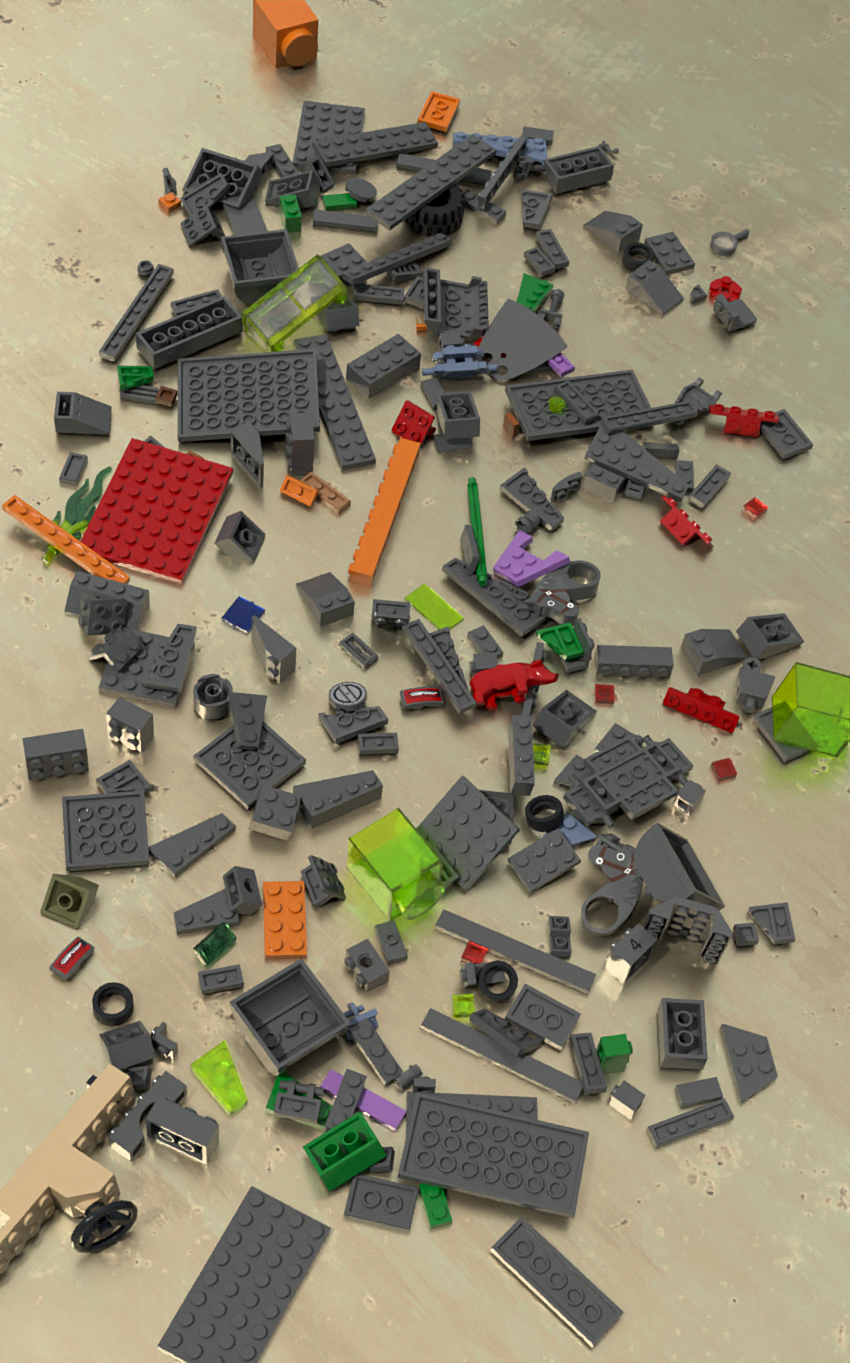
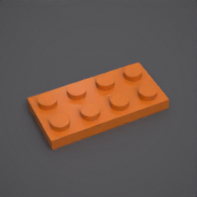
[263,881,307,960]

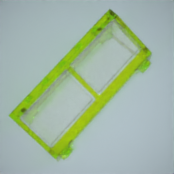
[241,254,348,352]

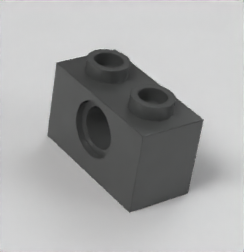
[223,866,262,916]
[344,939,390,992]

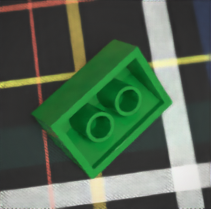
[303,1111,387,1192]

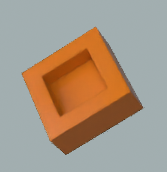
[158,192,181,213]

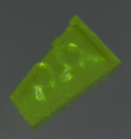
[190,1040,248,1116]

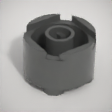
[193,674,233,720]

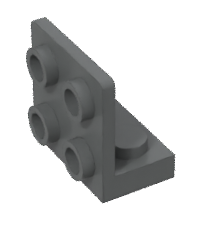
[181,205,225,246]

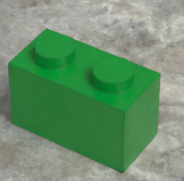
[279,195,302,233]
[596,1034,633,1074]

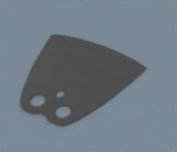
[478,299,568,381]

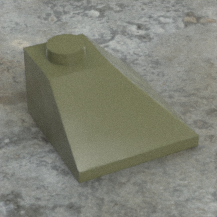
[40,874,99,928]

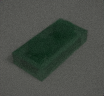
[193,922,237,966]

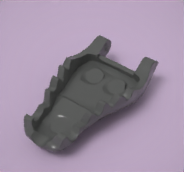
[671,377,723,425]

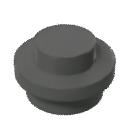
[137,260,154,276]

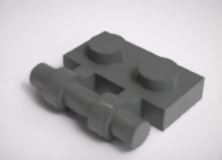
[273,1080,324,1124]

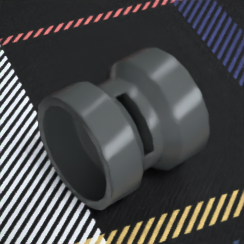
[515,510,540,534]

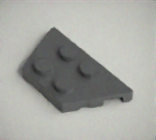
[720,1024,778,1103]

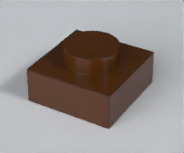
[155,386,178,407]

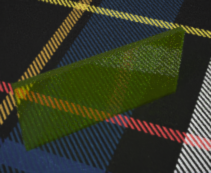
[404,583,464,630]

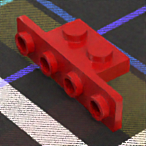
[709,404,779,437]
[660,495,714,549]
[663,687,740,733]

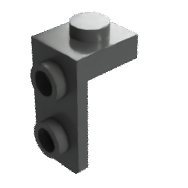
[459,960,505,988]

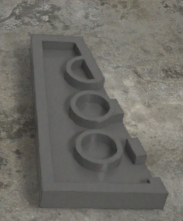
[148,813,236,878]

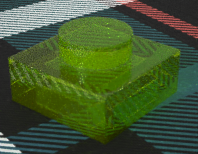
[533,743,551,766]
[452,994,475,1018]

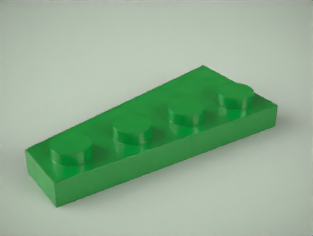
[517,273,554,313]

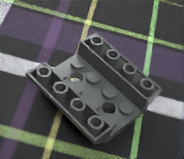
[643,896,733,962]

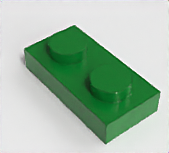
[418,1183,452,1230]

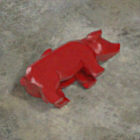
[469,659,559,711]

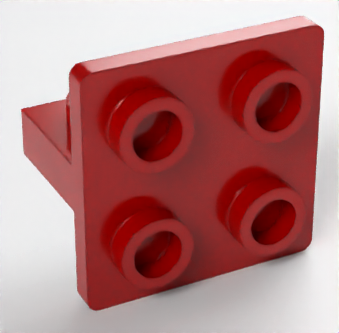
[391,400,436,447]

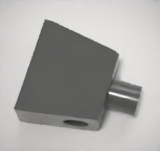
[736,667,776,713]

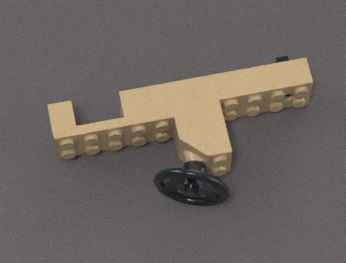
[0,1064,138,1274]

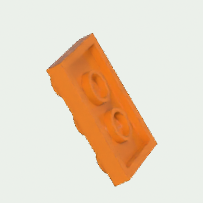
[417,91,460,132]

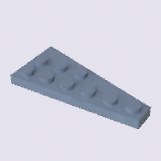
[452,132,548,166]

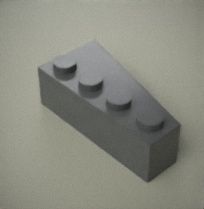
[293,770,383,829]

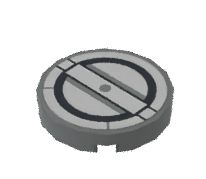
[329,682,367,711]

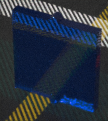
[221,596,265,634]

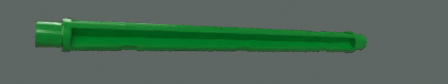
[467,477,488,586]

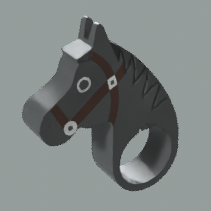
[523,560,601,626]
[581,845,644,937]

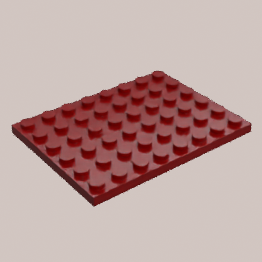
[80,438,233,584]

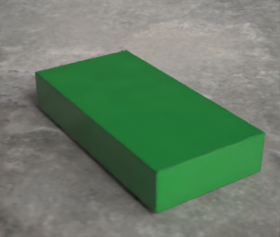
[322,193,357,211]

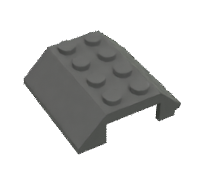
[423,267,489,341]

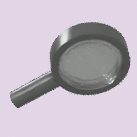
[710,229,749,255]

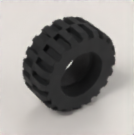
[405,184,465,236]

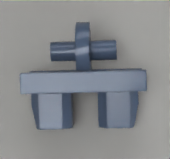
[343,1002,378,1041]

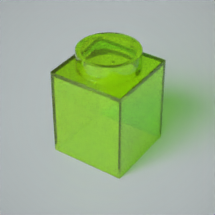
[772,662,850,757]
[347,808,445,921]

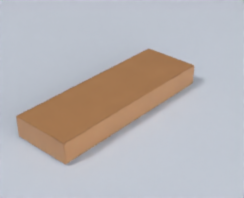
[300,472,351,514]

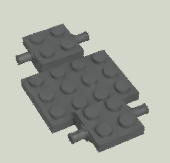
[563,735,694,829]

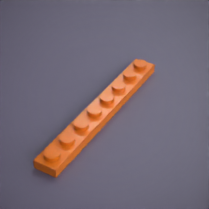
[2,495,130,584]

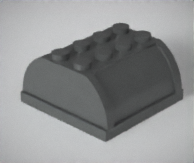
[221,229,301,305]
[634,823,725,911]
[229,958,351,1076]

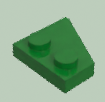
[117,366,154,391]
[536,622,584,660]

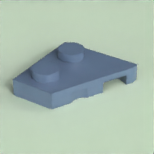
[542,813,597,848]

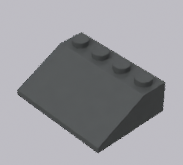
[182,148,264,209]

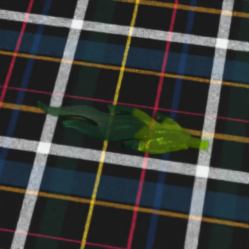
[41,466,112,564]

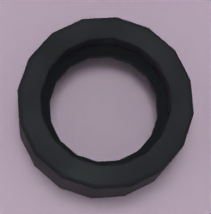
[622,243,654,272]
[525,795,564,832]
[476,960,518,1002]
[92,982,134,1026]

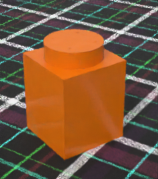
[253,0,319,68]

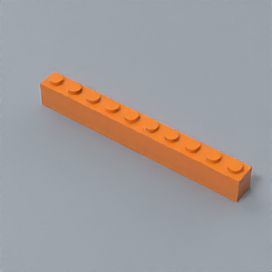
[348,438,421,587]

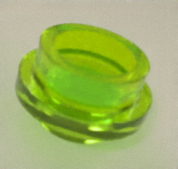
[548,396,565,413]

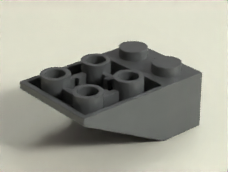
[54,391,112,435]

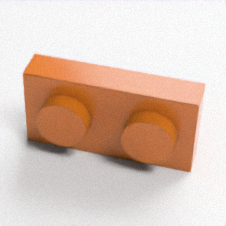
[280,475,320,507]

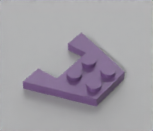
[493,530,570,587]

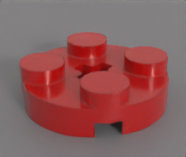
[708,276,742,303]

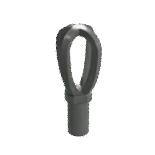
[162,168,177,193]

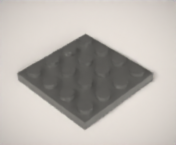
[99,627,195,708]
[193,721,306,810]
[410,776,520,891]
[62,790,150,871]

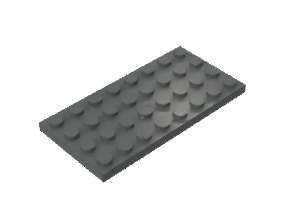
[505,370,651,441]
[397,1092,589,1219]
[157,1186,331,1363]

